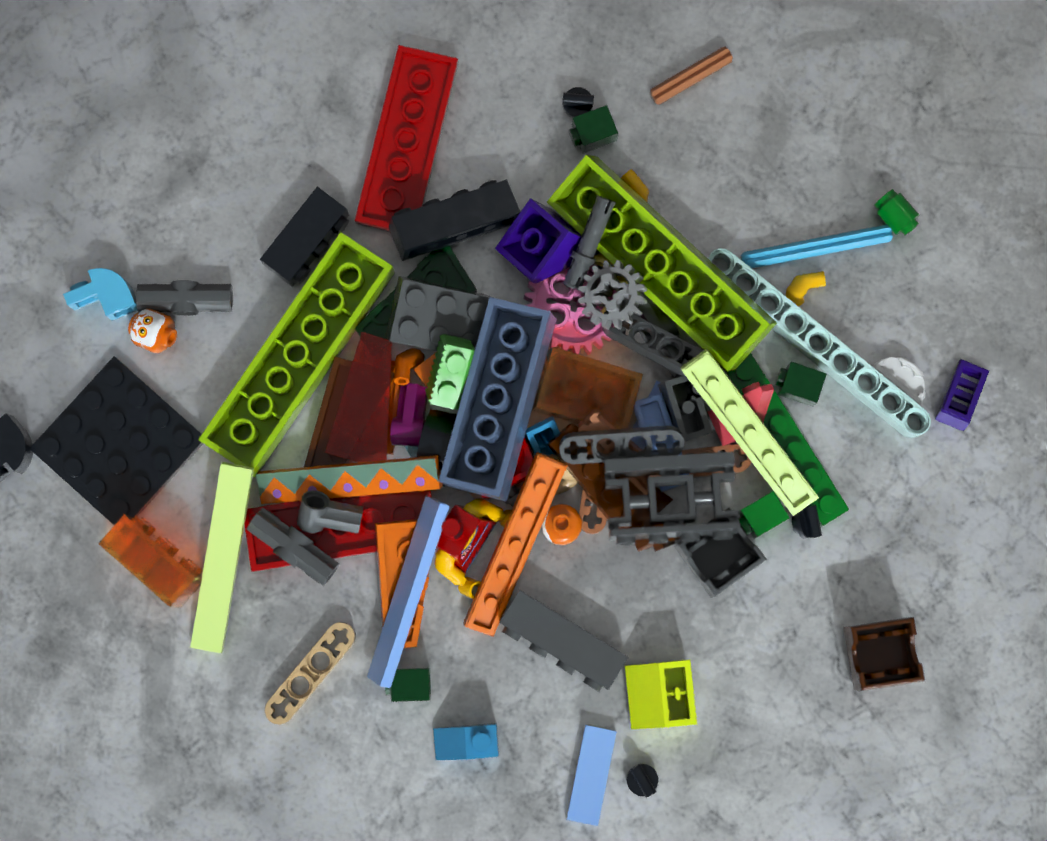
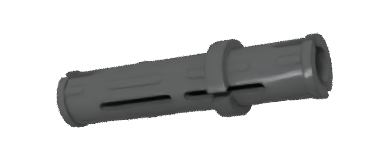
[562,195,616,291]

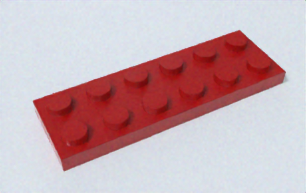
[355,45,458,231]
[245,490,432,572]

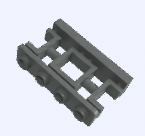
[604,452,740,546]

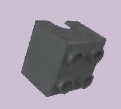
[674,507,767,598]

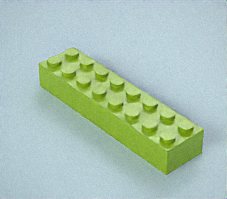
[547,155,777,371]
[198,232,395,478]

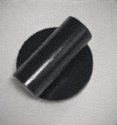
[562,87,594,118]
[792,505,822,539]
[627,763,659,798]

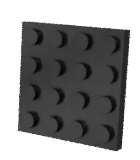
[30,356,204,532]

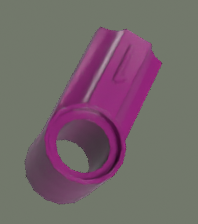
[390,383,428,447]

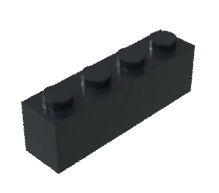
[389,180,521,261]

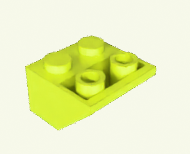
[625,660,697,729]

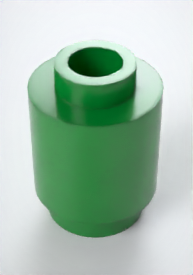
[874,189,920,236]

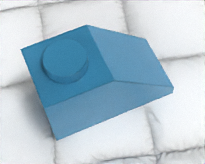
[433,723,499,760]

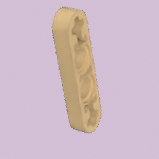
[265,622,356,725]

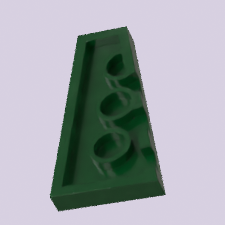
[355,246,477,356]

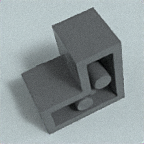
[658,365,727,442]

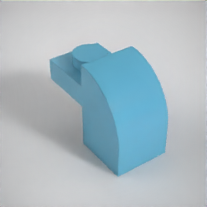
[63,268,137,321]

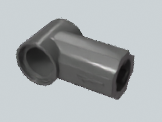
[297,490,363,533]

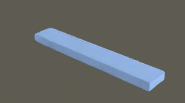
[367,496,449,688]

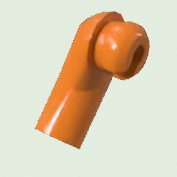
[394,348,425,385]

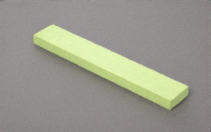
[681,349,819,516]
[190,462,254,653]

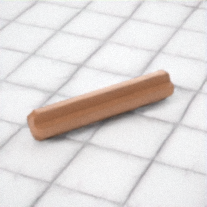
[650,47,733,105]

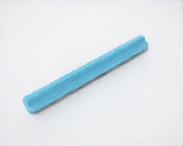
[741,225,893,268]

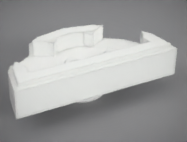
[872,357,926,405]

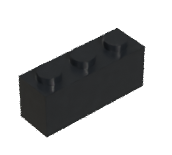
[260,186,349,287]

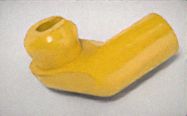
[621,169,649,202]
[786,271,826,307]

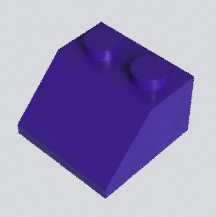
[495,198,582,284]

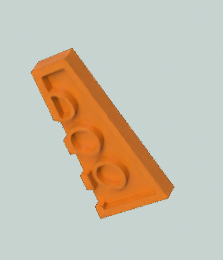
[375,519,430,648]

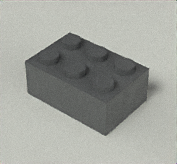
[385,276,493,359]

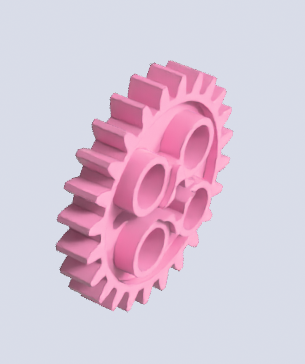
[524,265,617,357]

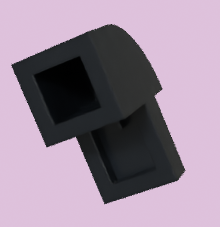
[416,409,457,487]
[0,413,33,482]

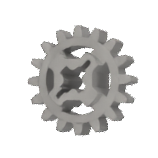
[578,260,648,330]

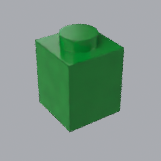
[738,491,790,539]

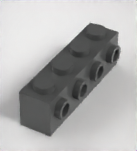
[499,590,628,692]

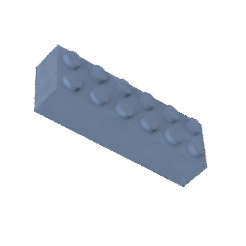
[439,297,557,502]

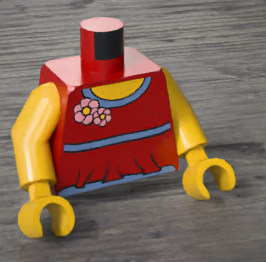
[435,498,512,599]

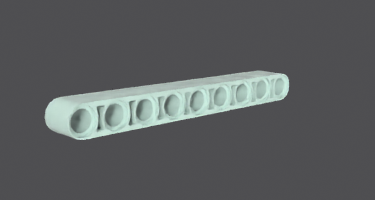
[708,248,931,438]

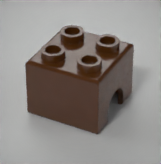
[843,617,925,691]

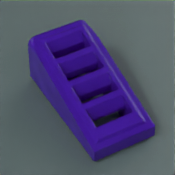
[935,359,989,431]

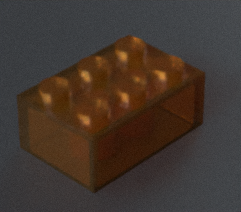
[532,347,643,429]
[98,515,203,608]

